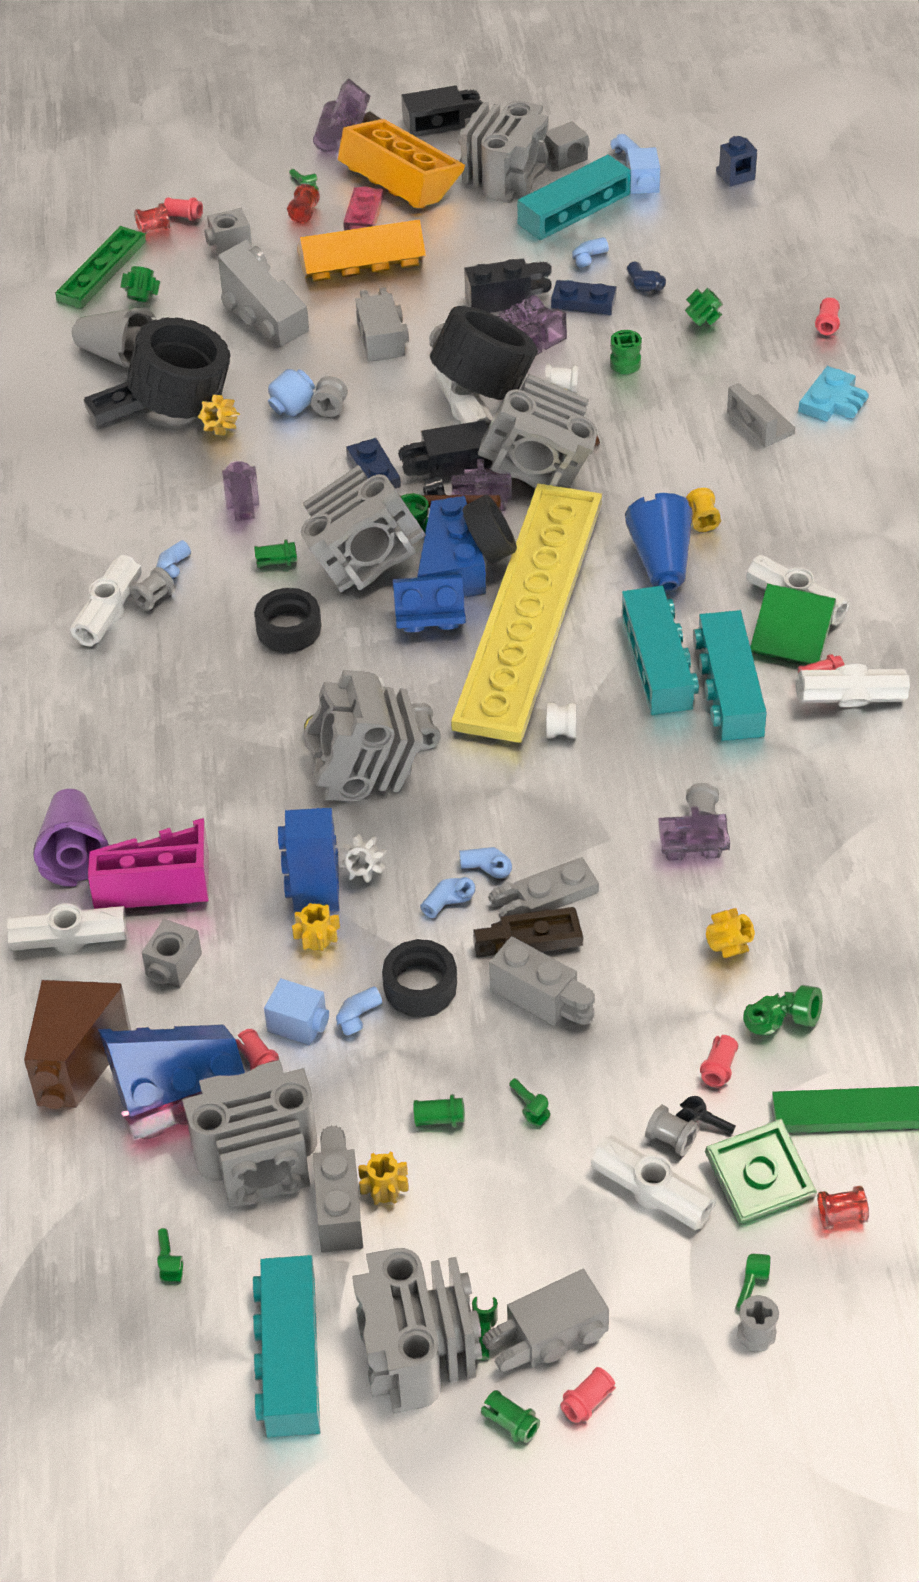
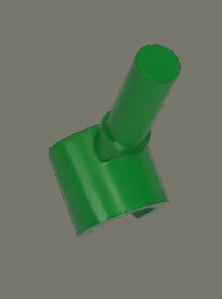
[289,169,319,194]
[509,1078,551,1127]
[157,1228,184,1282]
[735,1253,771,1311]
[472,1296,498,1361]

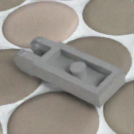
[488,857,599,918]

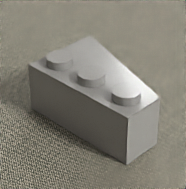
[218,240,309,347]

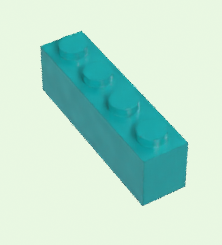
[517,154,631,241]
[621,586,699,715]
[693,610,767,741]
[253,1255,321,1438]

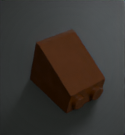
[24,980,131,1109]

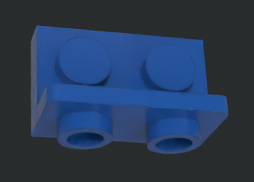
[393,574,466,632]

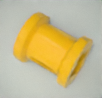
[686,487,721,532]

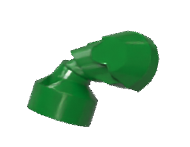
[743,985,823,1035]

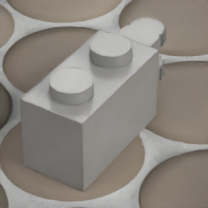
[355,287,409,361]
[489,936,595,1026]
[313,1125,363,1252]
[482,1268,609,1372]

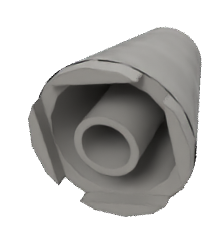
[72,307,156,369]

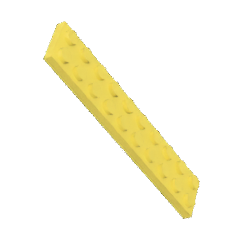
[451,483,602,743]

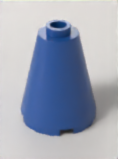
[625,493,693,592]

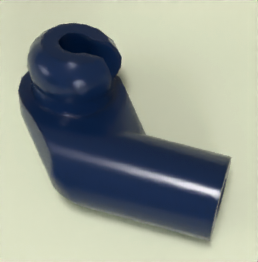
[626,261,666,292]

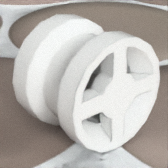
[547,702,577,739]

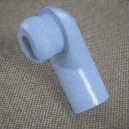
[610,134,640,165]
[572,237,608,268]
[156,540,191,580]
[459,847,512,878]
[420,877,476,918]
[336,986,382,1036]

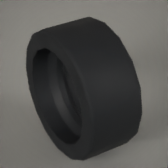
[462,494,517,564]
[254,588,322,652]
[382,939,457,1016]

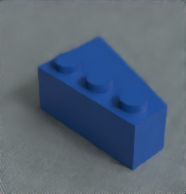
[417,496,486,597]
[278,808,340,913]
[98,1024,245,1117]

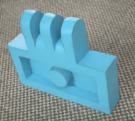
[798,366,869,422]

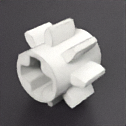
[338,834,387,883]

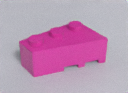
[88,818,209,909]

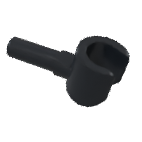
[423,477,446,495]
[676,1095,736,1135]

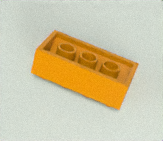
[338,119,465,208]
[297,219,426,282]

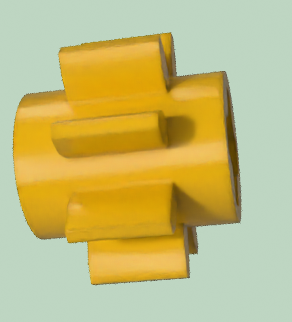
[198,395,240,436]
[292,903,340,951]
[706,908,755,958]
[358,1151,409,1205]

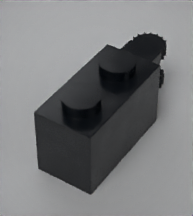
[401,85,483,137]
[464,258,552,313]
[398,420,493,479]

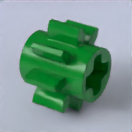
[120,266,160,302]
[685,288,723,326]

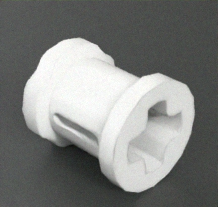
[545,364,578,394]

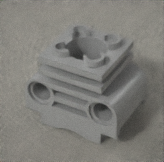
[458,101,548,203]
[478,374,597,489]
[301,465,426,592]
[303,670,423,802]
[182,1060,317,1207]
[352,1248,482,1413]

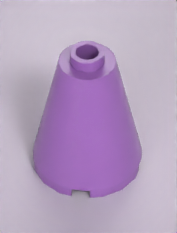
[33,788,109,887]

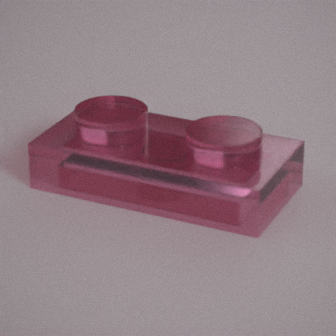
[343,187,383,231]
[122,1091,201,1140]

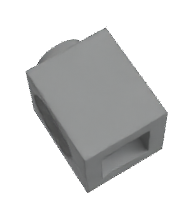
[543,121,590,171]
[204,208,252,256]
[141,919,202,988]

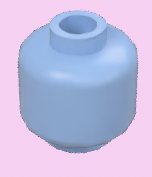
[268,369,315,417]

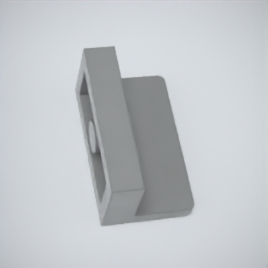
[727,383,795,447]

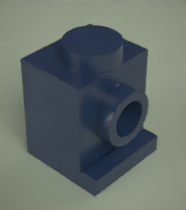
[716,136,757,187]

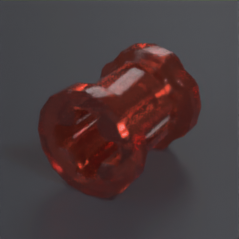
[287,184,320,223]
[134,203,171,235]
[817,1185,869,1229]

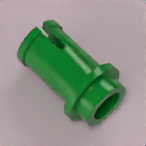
[254,539,298,568]
[413,1094,465,1127]
[481,1390,540,1443]

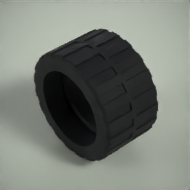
[430,306,538,400]
[127,317,231,419]

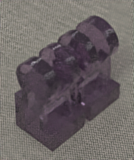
[313,78,370,152]
[495,295,567,355]

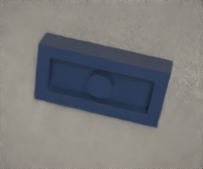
[551,280,617,315]
[346,438,401,489]

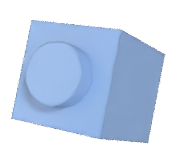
[627,147,660,194]
[264,978,329,1045]

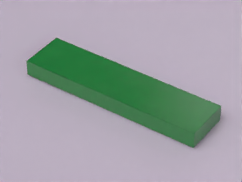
[55,226,146,309]
[771,1086,919,1133]

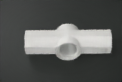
[435,369,493,428]
[746,554,850,627]
[70,555,142,647]
[796,664,910,708]
[7,903,127,954]
[591,1135,716,1230]

